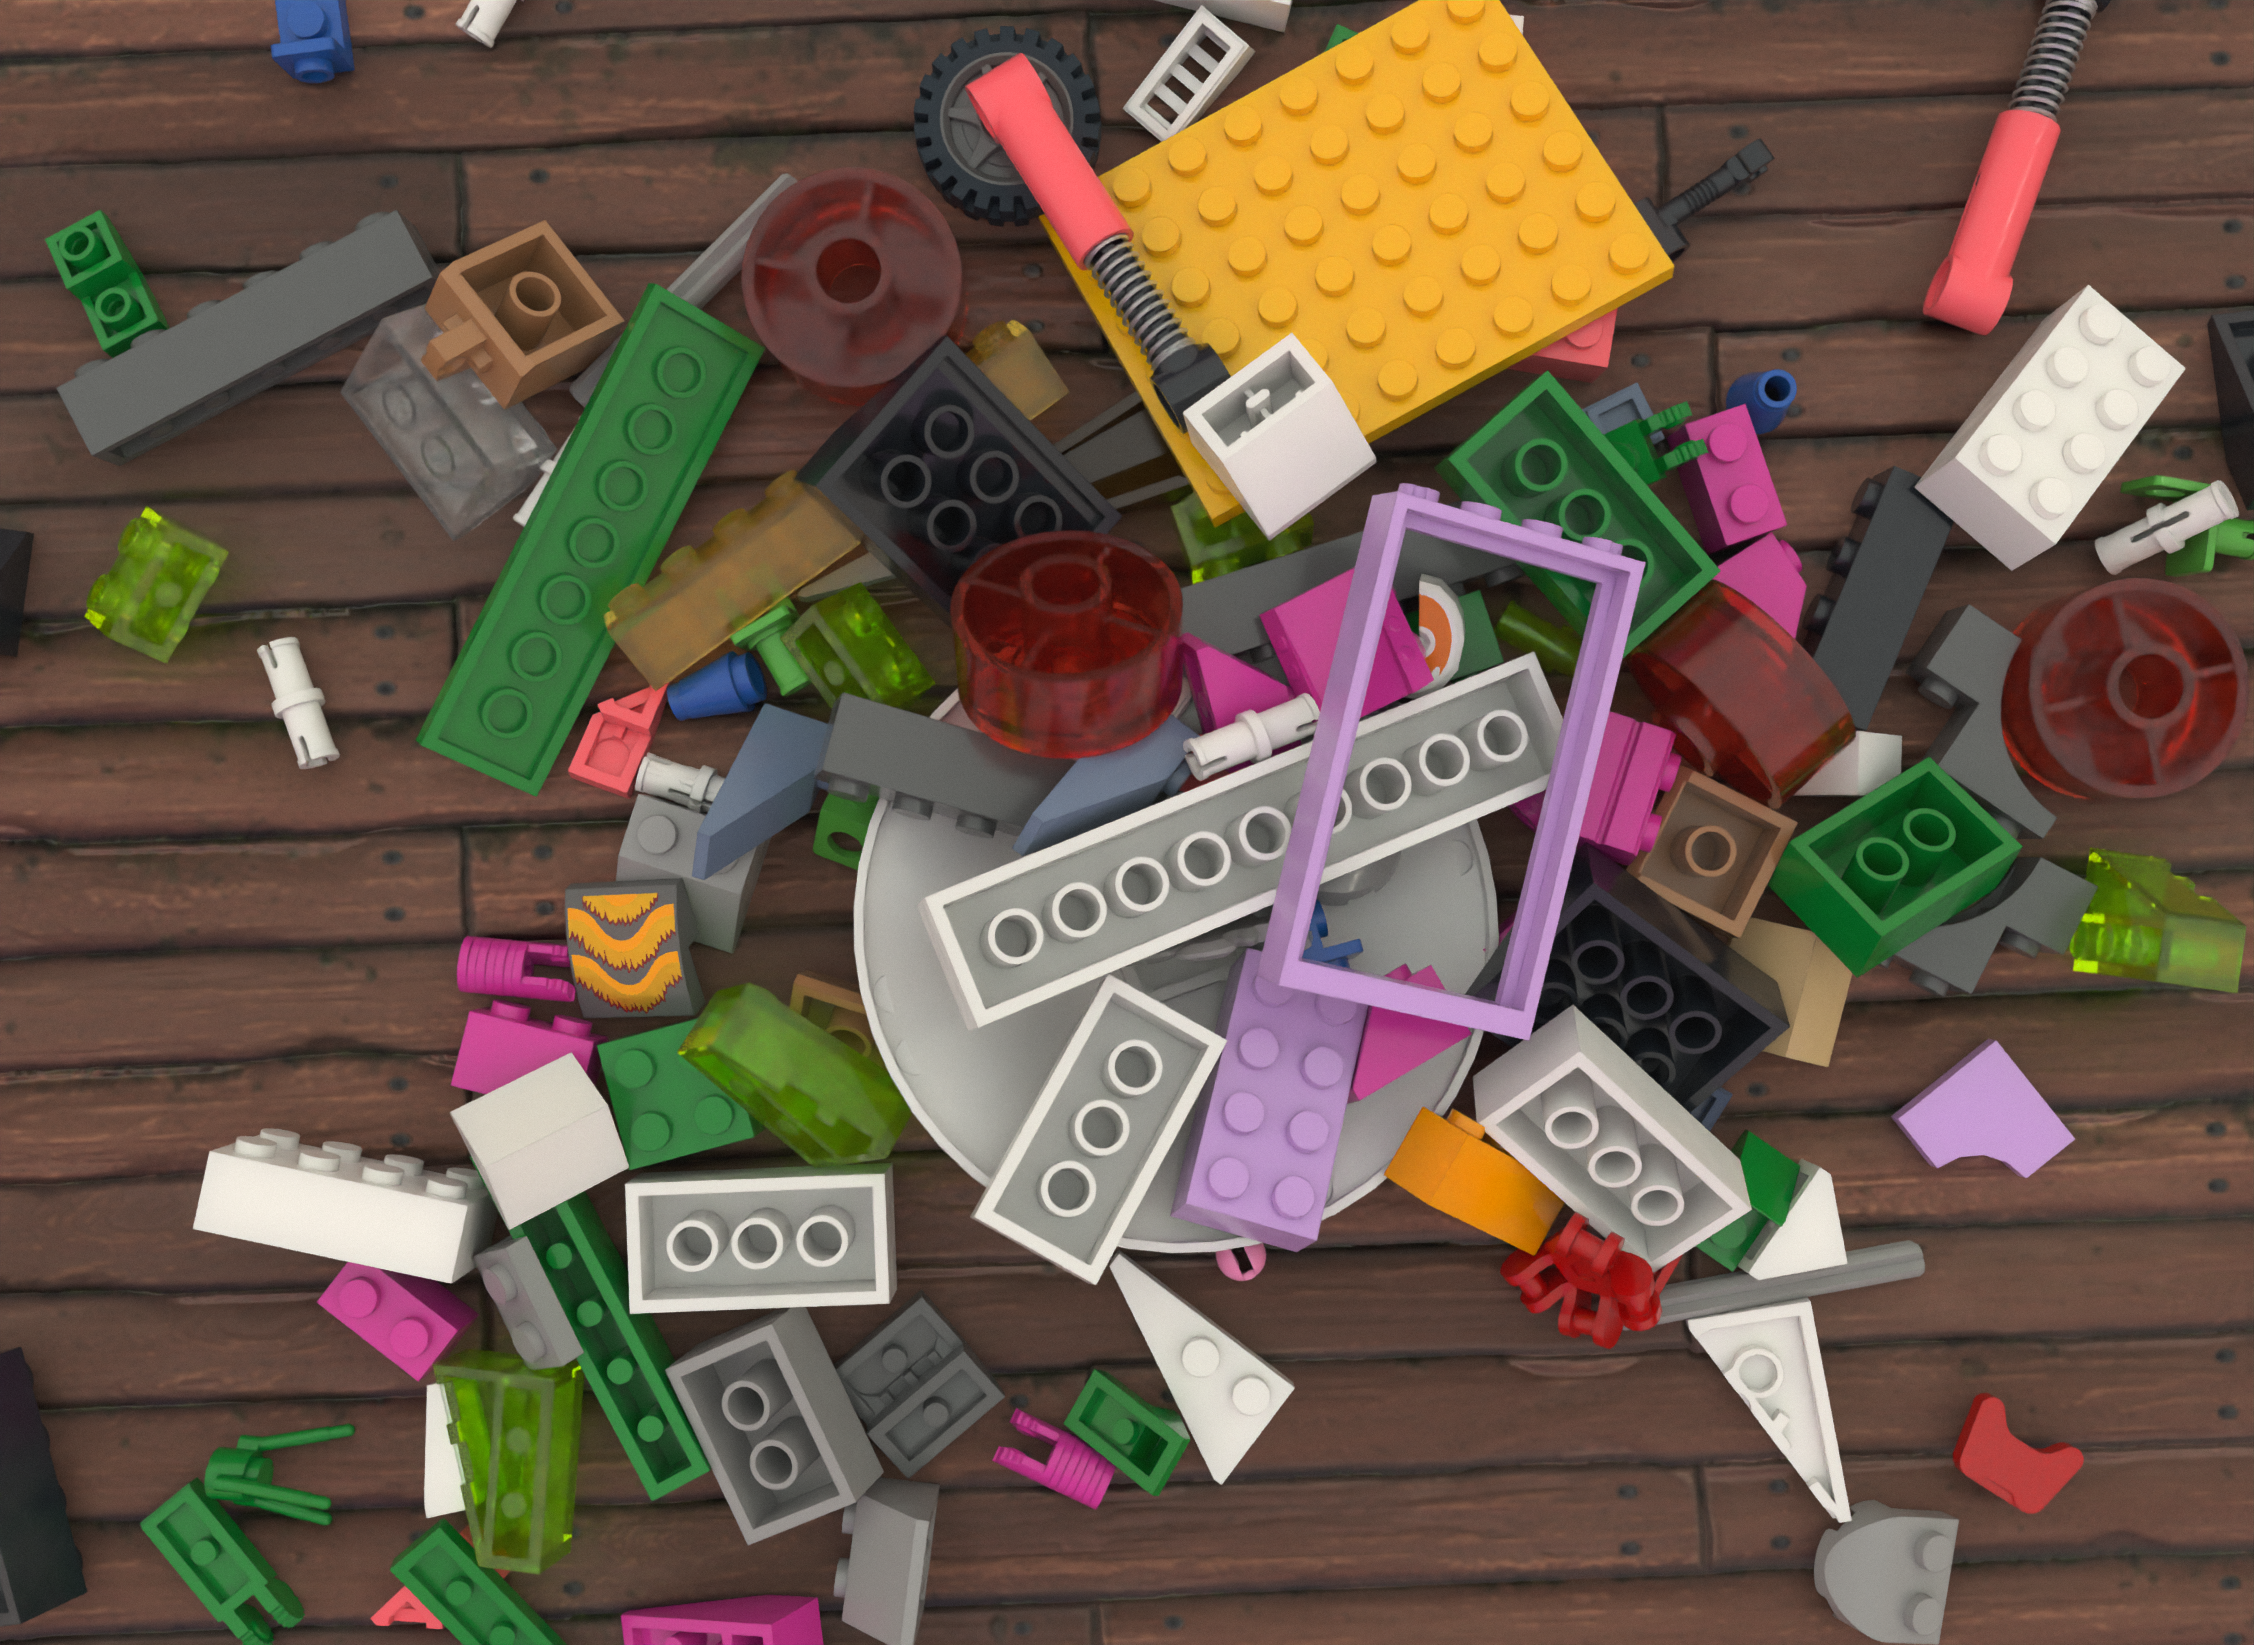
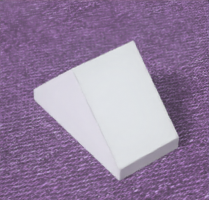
[1772,731,1902,798]
[1738,1159,1848,1280]

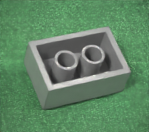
[665,1307,884,1545]

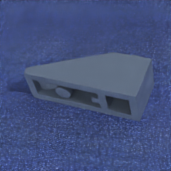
[1012,689,1200,856]
[692,703,829,880]

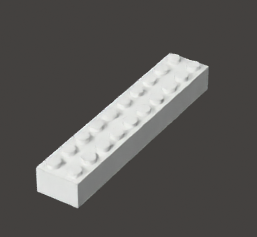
[916,652,1563,1031]

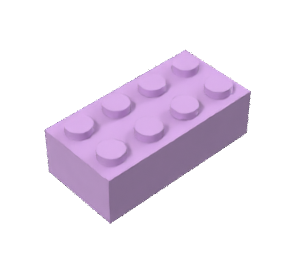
[1170,947,1368,1252]

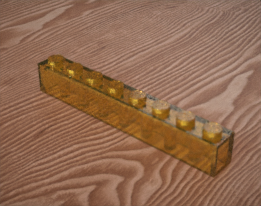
[603,319,1069,692]

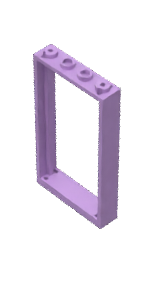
[1256,483,1646,1040]

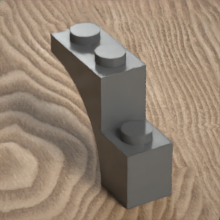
[1905,604,2057,839]
[1877,857,2098,998]

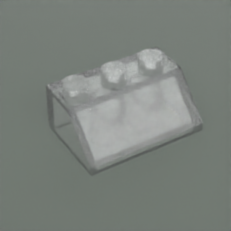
[340,304,557,541]

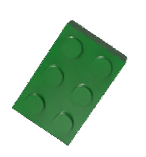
[1768,757,2023,978]

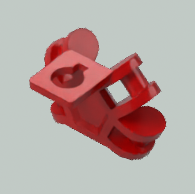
[1500,1212,1683,1349]

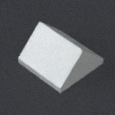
[450,1052,629,1230]

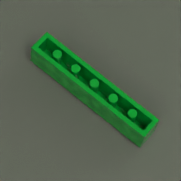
[470,1156,711,1502]

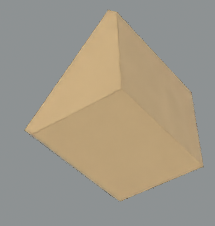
[1727,917,1852,1067]

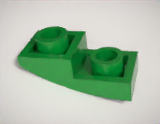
[45,210,170,358]

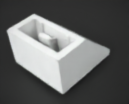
[1183,333,1377,541]

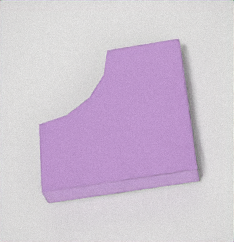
[1891,1039,2075,1178]

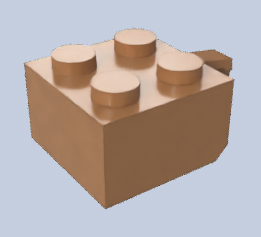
[421,220,625,410]
[1616,765,1798,938]

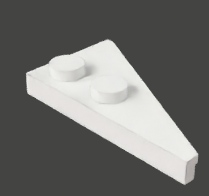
[1109,1250,1295,1485]
[1685,1297,1852,1523]

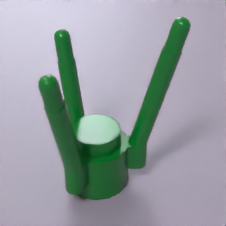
[204,1424,355,1526]

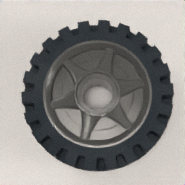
[914,26,1101,227]

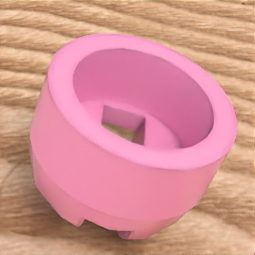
[1215,1243,1266,1281]

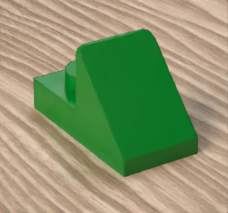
[1696,1129,1800,1272]
[1063,1369,1191,1496]

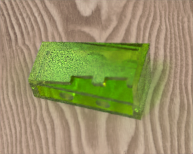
[2070,847,2247,993]
[677,982,912,1169]
[433,1349,584,1574]

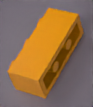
[1384,1107,1565,1256]

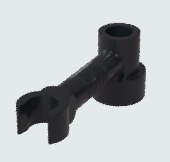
[1634,138,1775,263]

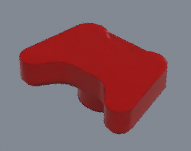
[1952,1392,2084,1514]

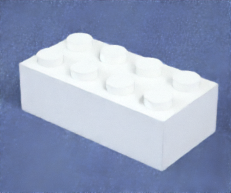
[1915,285,2186,571]
[970,974,1228,1285]
[1473,1005,1752,1273]
[193,1128,498,1283]
[625,1163,897,1314]

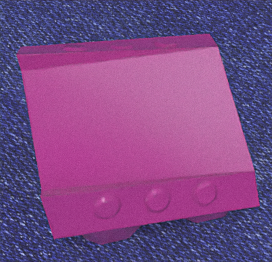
[1259,566,1434,737]

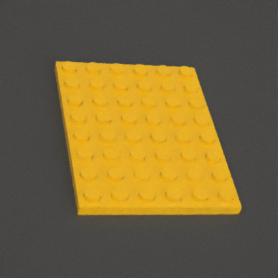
[1038,0,1675,528]

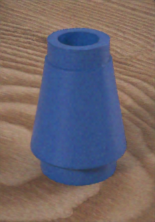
[1726,369,1797,434]
[667,651,767,721]

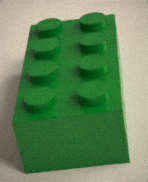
[1434,370,1721,659]

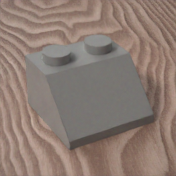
[616,794,771,953]
[834,1477,940,1645]

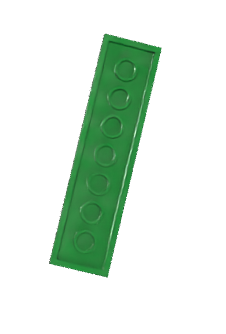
[416,283,765,797]

